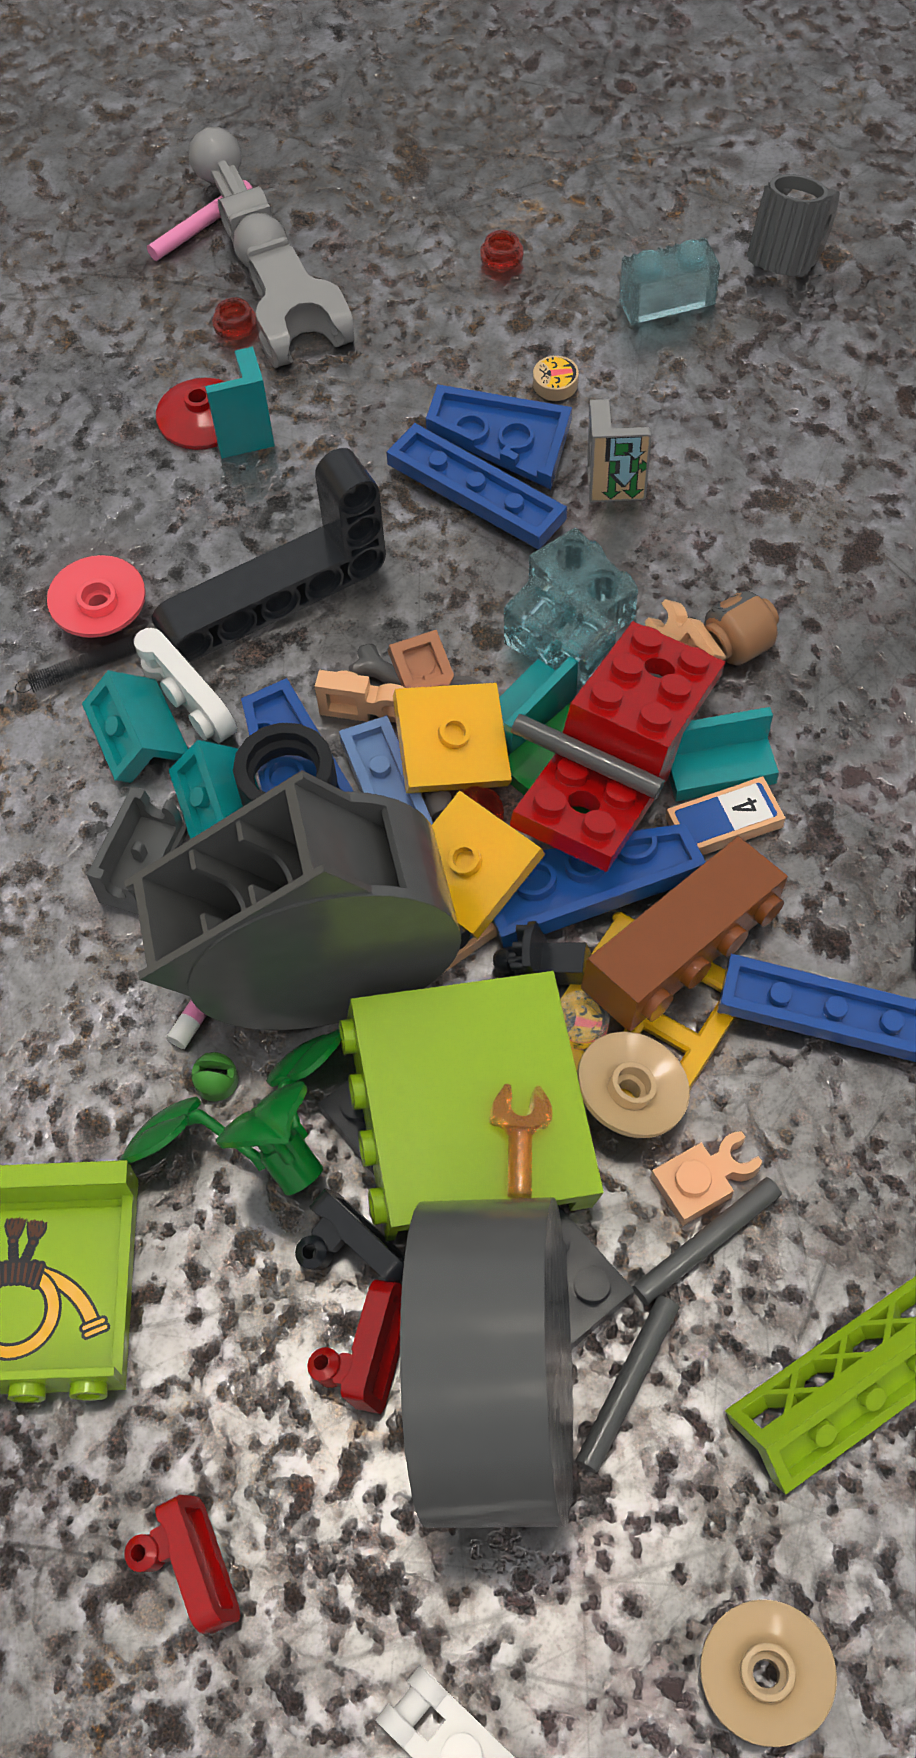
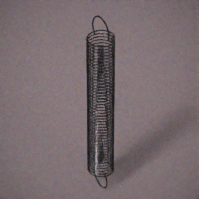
[15,634,137,693]

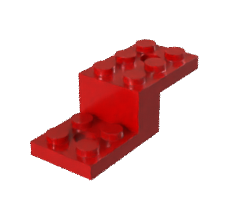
[509,621,726,872]

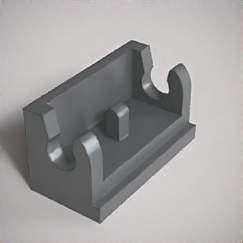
[87,786,188,915]

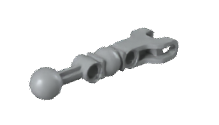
[188,127,355,368]

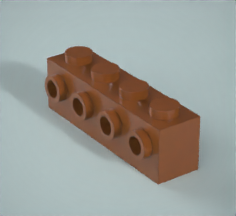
[581,836,788,1032]

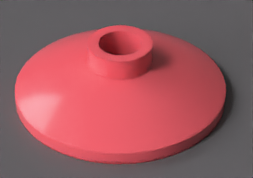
[47,555,146,638]

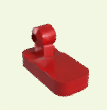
[307,1279,402,1414]
[124,1495,240,1634]

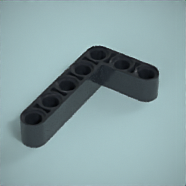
[152,448,386,662]

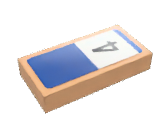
[665,776,786,855]

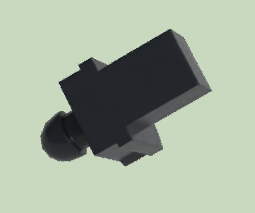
[493,921,592,985]

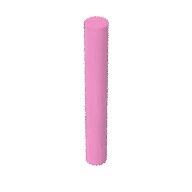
[147,180,252,261]

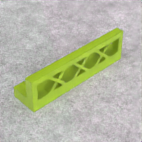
[725,1276,916,1494]

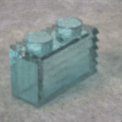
[619,237,720,325]

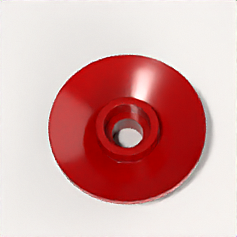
[156,378,226,450]

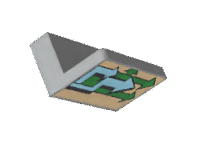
[587,399,652,502]

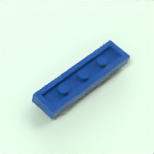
[386,423,567,550]
[717,953,916,1062]

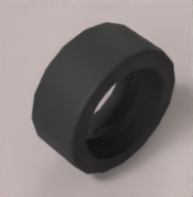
[233,723,337,806]

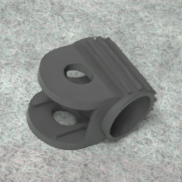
[747,174,840,277]

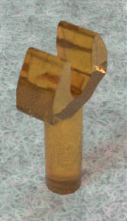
[489,1084,552,1198]

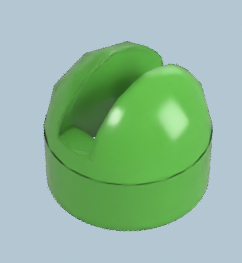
[191,1052,239,1101]

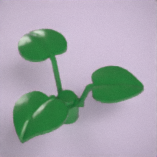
[119,1029,342,1196]

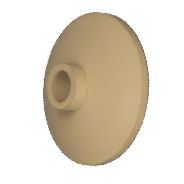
[577,1032,690,1138]
[700,1600,837,1747]

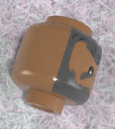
[704,591,779,666]

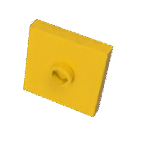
[393,683,512,793]
[432,791,545,940]

